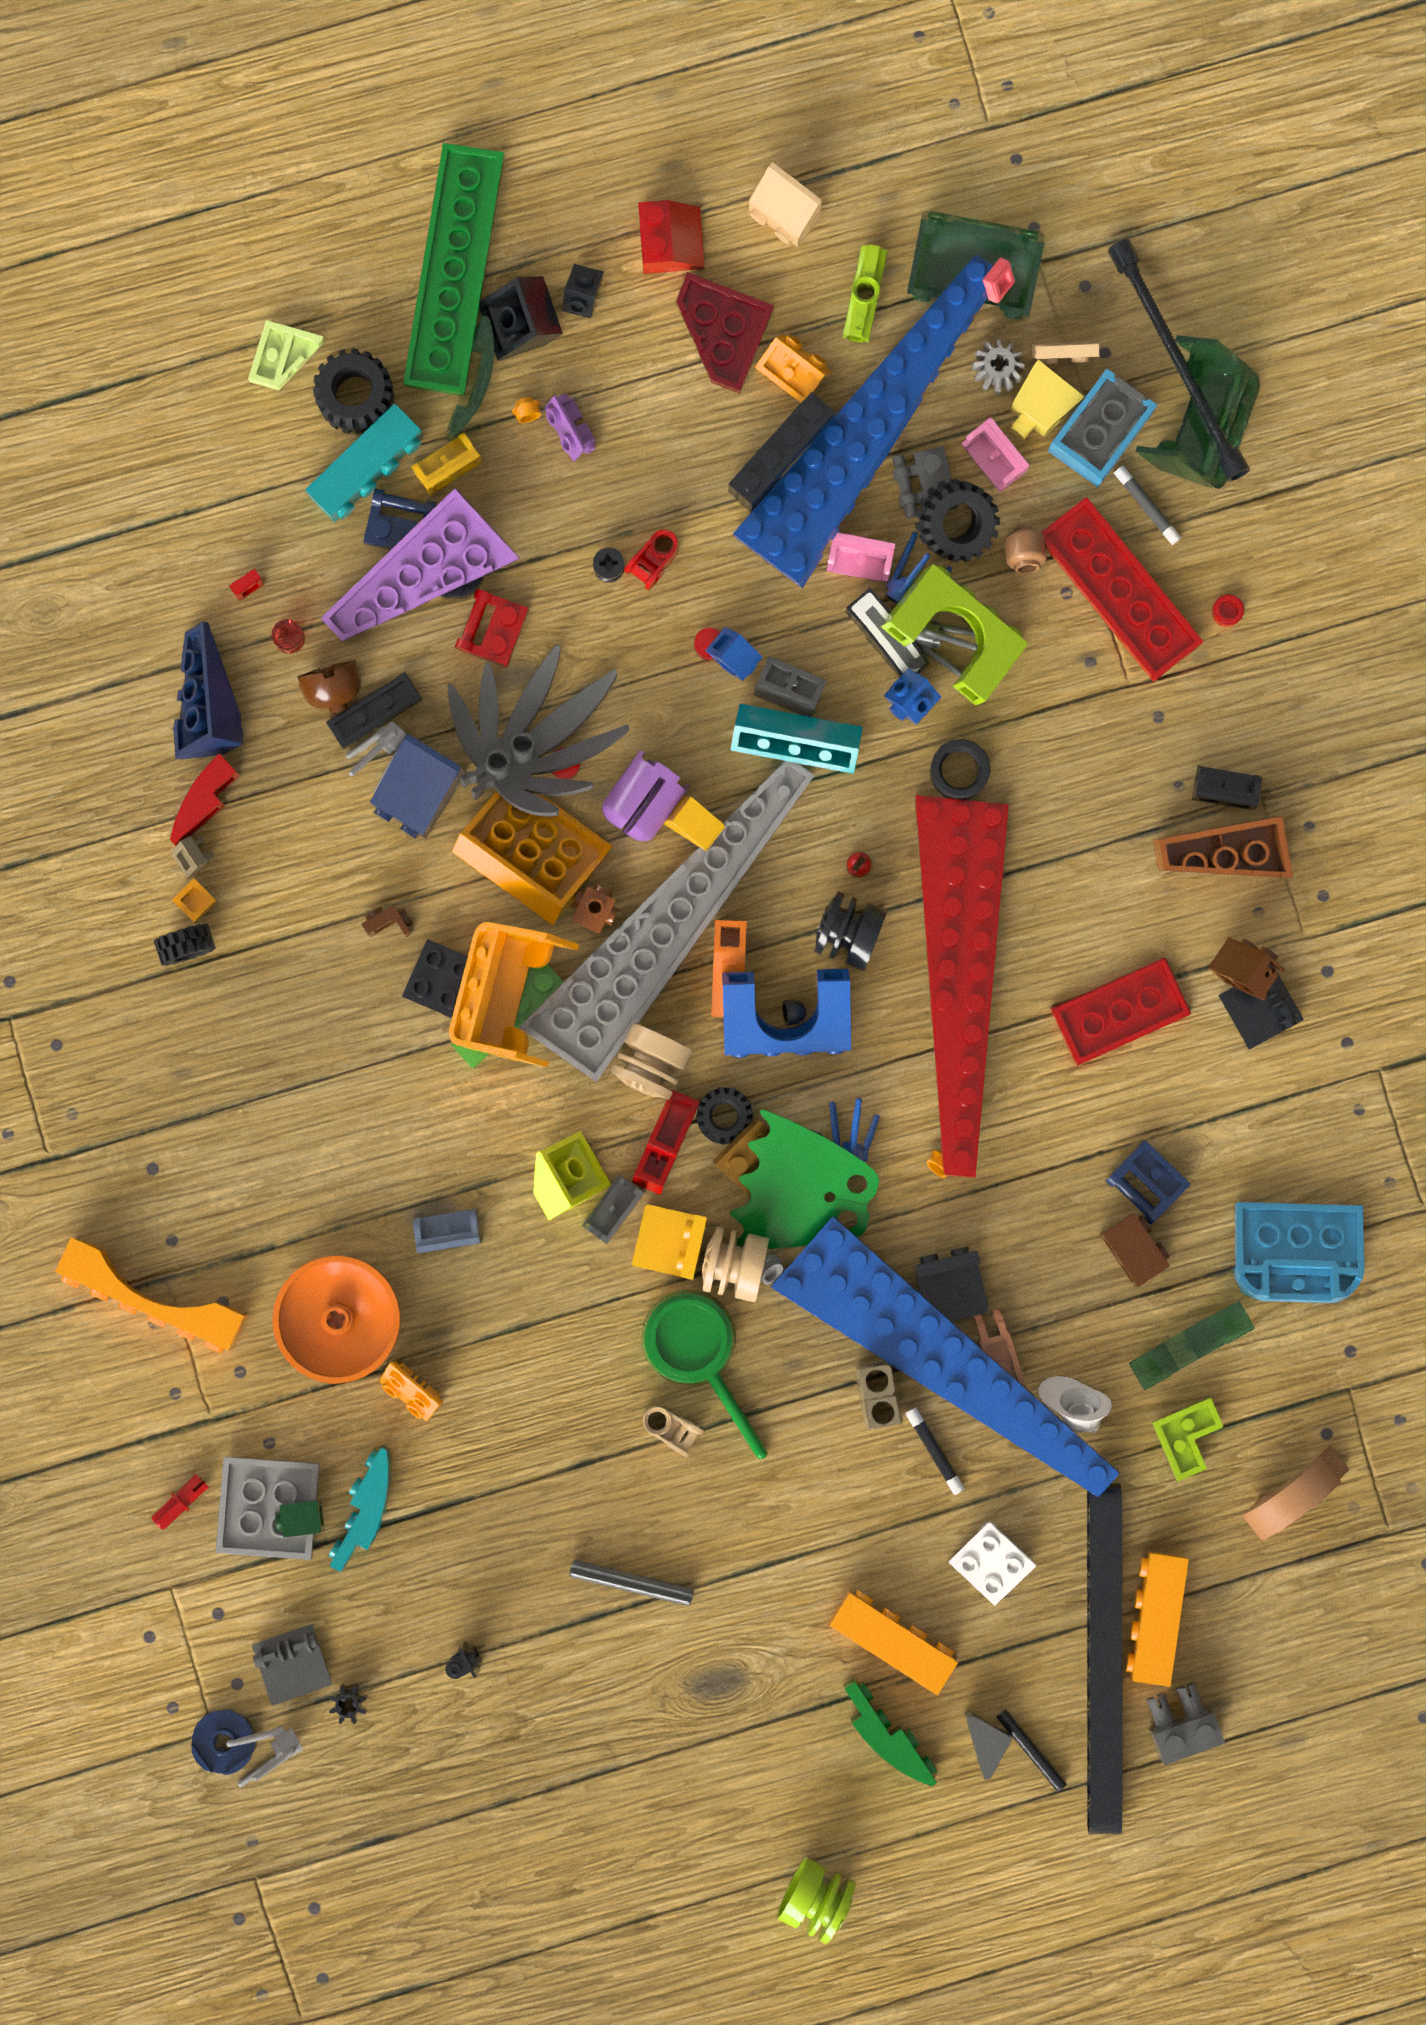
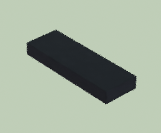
[326,672,422,750]

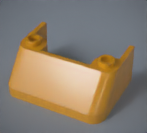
[449,922,579,1067]

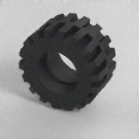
[313,348,394,434]
[915,479,1000,562]

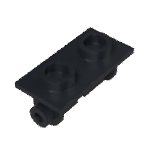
[445,1641,482,1679]

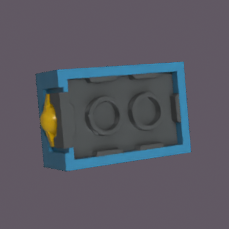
[1048,369,1157,488]

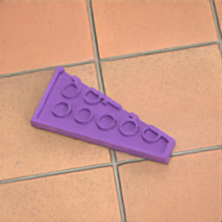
[321,489,520,641]

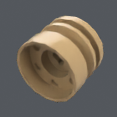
[610,1023,692,1100]
[701,1227,769,1302]

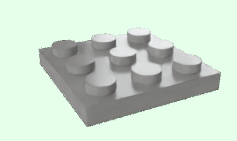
[216,1456,320,1560]

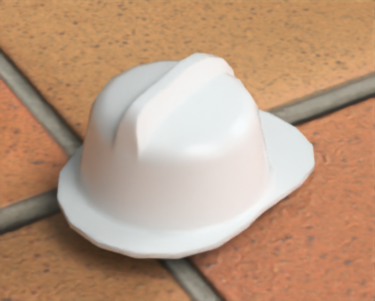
[1038,1376,1112,1433]

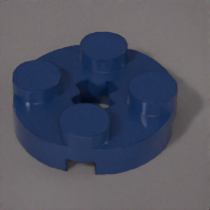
[191,1708,257,1775]

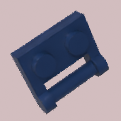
[363,488,437,550]
[1105,1140,1191,1225]

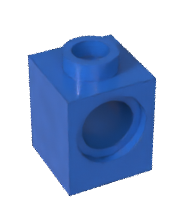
[705,627,762,681]

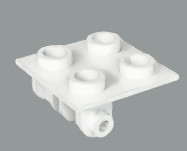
[949,1521,1037,1605]

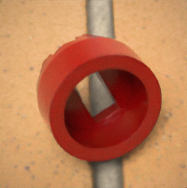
[846,852,872,878]

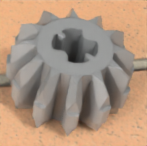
[972,339,1025,394]

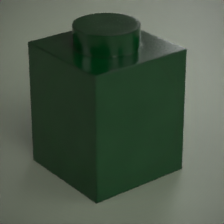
[275,1499,325,1538]

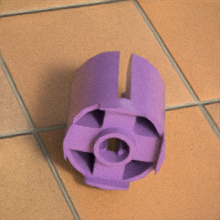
[602,750,690,841]

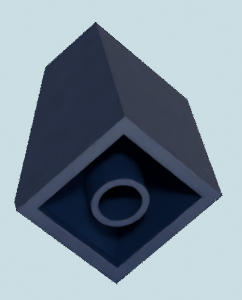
[370,734,464,839]

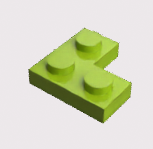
[1151,1397,1223,1481]

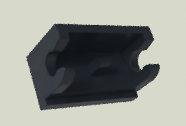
[1192,765,1262,810]

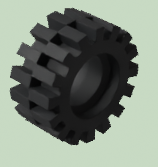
[154,924,216,966]
[696,1087,753,1145]

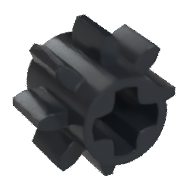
[329,1684,368,1724]

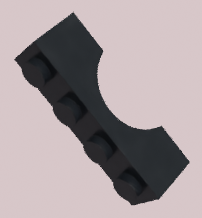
[728,392,835,512]

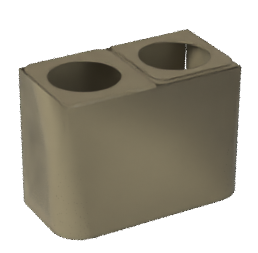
[855,1361,902,1430]

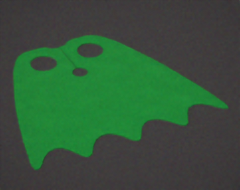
[728,1110,879,1249]

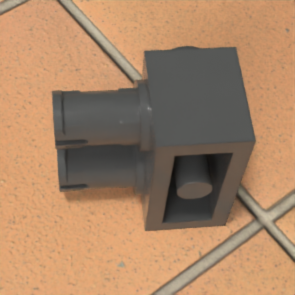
[1146,1682,1225,1765]

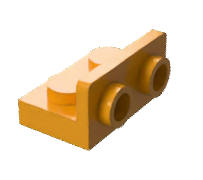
[755,334,832,403]

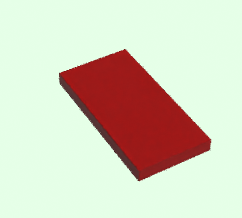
[1050,957,1191,1066]

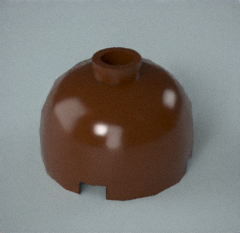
[297,660,362,714]

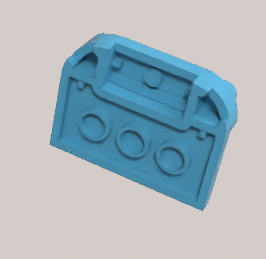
[1234,1202,1364,1303]

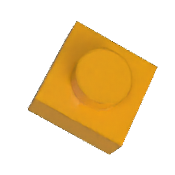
[172,878,218,923]

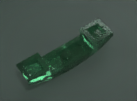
[445,316,494,441]
[1129,1301,1255,1391]

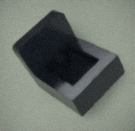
[562,264,604,318]

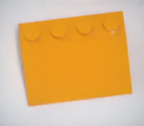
[452,791,613,925]

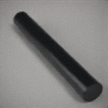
[996,1709,1067,1792]

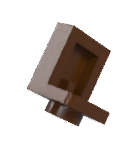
[362,905,413,937]

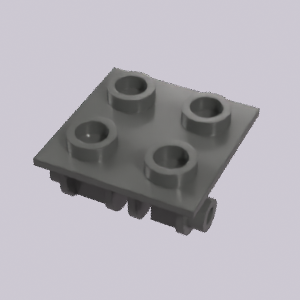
[252,1624,333,1706]

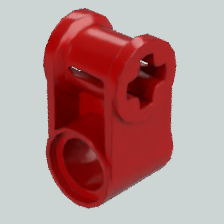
[624,529,679,591]

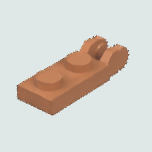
[974,1308,1027,1388]

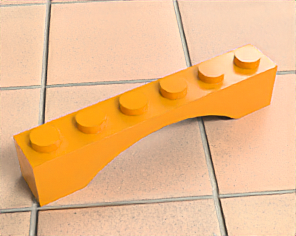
[55,1237,248,1354]

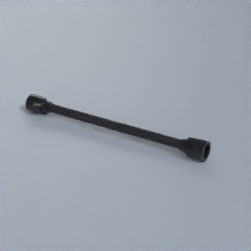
[1108,239,1250,482]

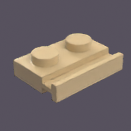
[1032,341,1099,364]

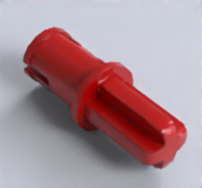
[151,1473,210,1530]

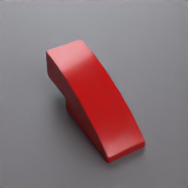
[170,753,240,846]
[631,1089,700,1195]

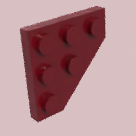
[676,272,774,394]

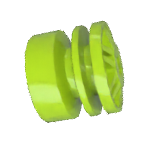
[777,1857,856,1944]

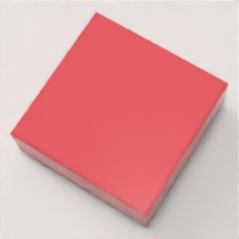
[983,257,1015,303]

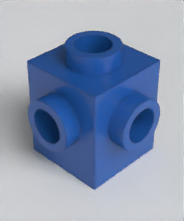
[884,668,941,725]

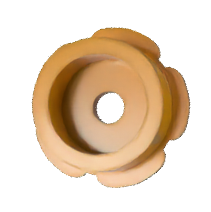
[512,397,541,424]
[927,1150,947,1178]

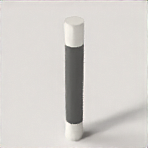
[1114,465,1182,545]

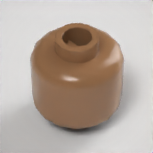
[1004,525,1047,574]

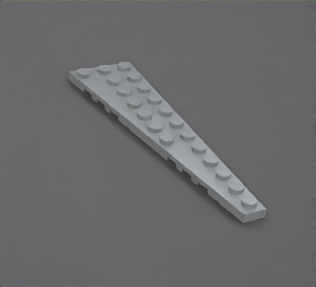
[519,761,815,1082]

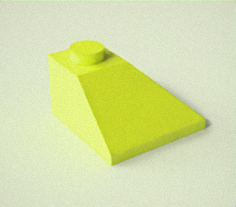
[533,1131,611,1220]

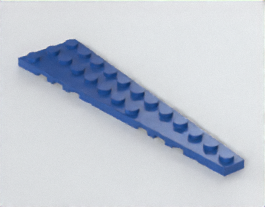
[733,254,993,588]
[771,1216,1120,1497]

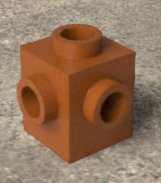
[571,884,619,934]

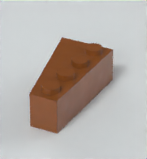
[1152,816,1293,878]

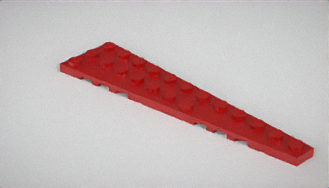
[915,795,1009,1178]

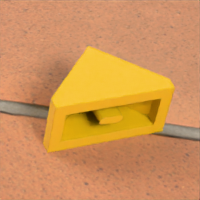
[664,796,725,851]

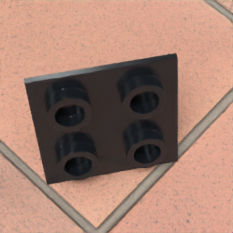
[402,939,468,1019]
[1218,969,1304,1050]

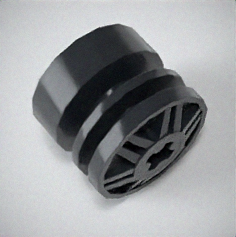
[814,891,888,972]

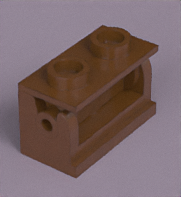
[1208,937,1285,1001]
[1099,1213,1170,1287]

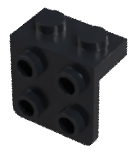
[913,1246,988,1321]

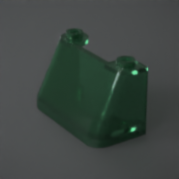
[907,211,1045,319]

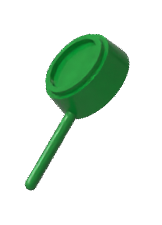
[641,1290,768,1459]

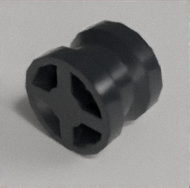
[593,548,625,583]

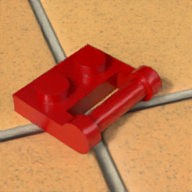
[455,589,529,668]

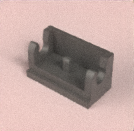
[754,656,827,717]
[582,1175,645,1244]

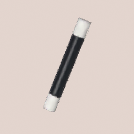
[905,1407,965,1495]

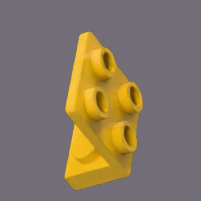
[632,1204,707,1280]

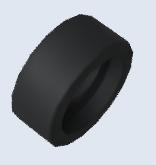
[930,739,990,800]

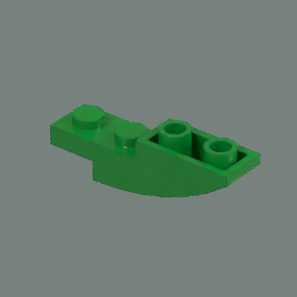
[843,1678,938,1787]

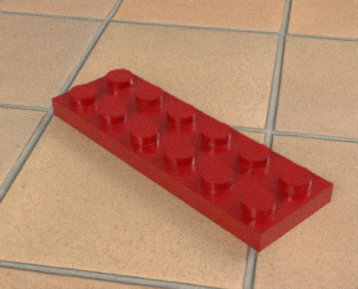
[1041,497,1203,682]

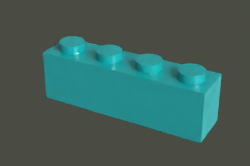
[305,403,423,523]
[731,704,863,774]

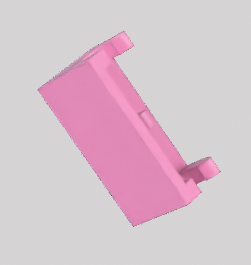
[961,417,1029,493]
[827,533,895,583]

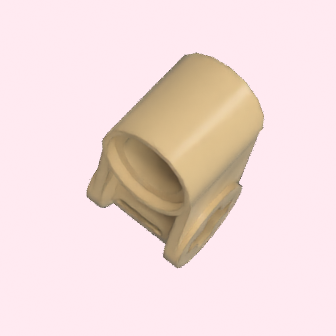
[642,1405,704,1458]

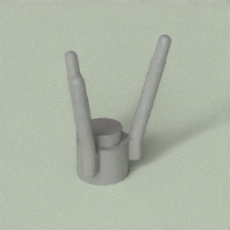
[346,721,407,793]
[226,1725,303,1787]

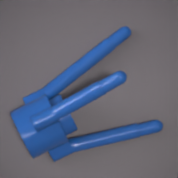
[885,532,952,604]
[829,1098,880,1162]

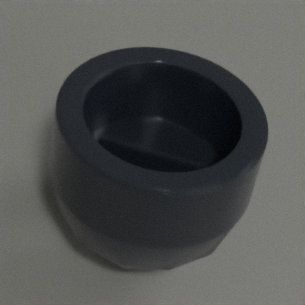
[782,999,807,1026]

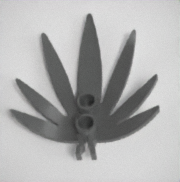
[448,645,629,816]

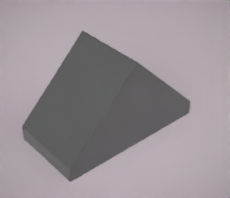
[965,1712,1013,1780]

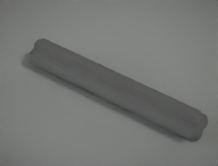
[569,1560,694,1606]

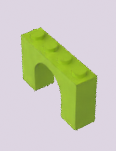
[881,564,1029,706]

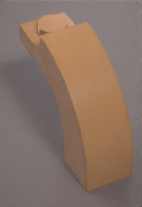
[1242,1445,1349,1541]

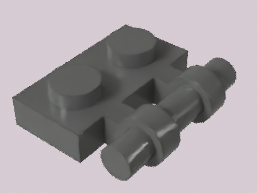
[892,446,958,519]

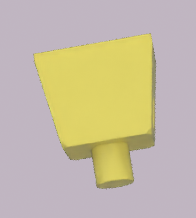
[1009,360,1084,440]

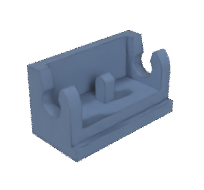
[413,1209,482,1253]

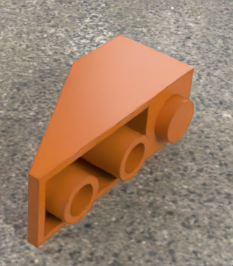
[711,920,747,1018]

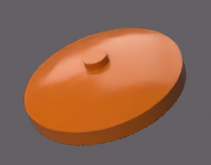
[272,1256,401,1384]

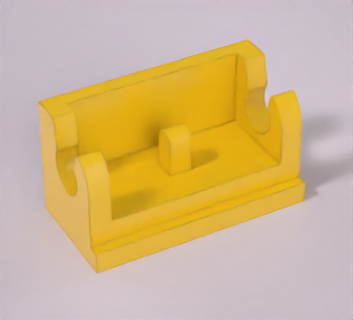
[411,432,482,496]

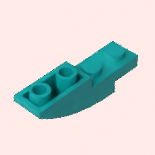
[329,1446,391,1572]

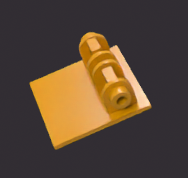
[379,1361,444,1421]

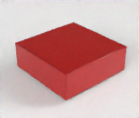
[229,568,265,600]

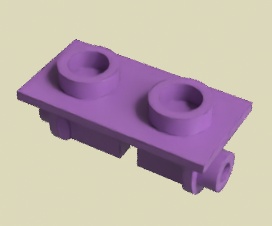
[544,394,596,462]

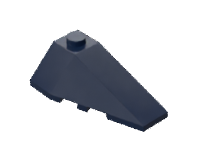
[173,621,243,760]

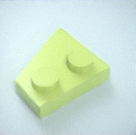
[248,320,325,390]

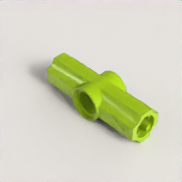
[842,244,888,343]

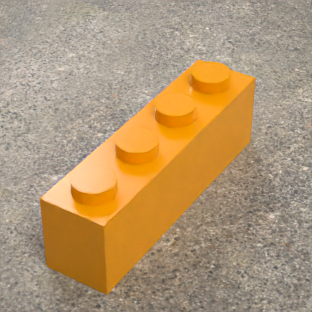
[1125,1551,1189,1687]
[828,1590,958,1695]

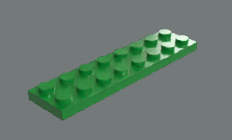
[403,143,505,396]

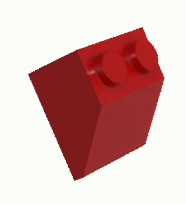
[638,200,705,274]

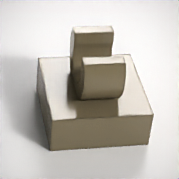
[171,836,214,879]

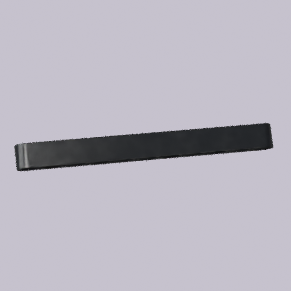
[1087,1483,1122,1834]

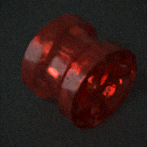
[271,619,305,654]

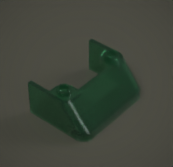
[1135,335,1260,489]

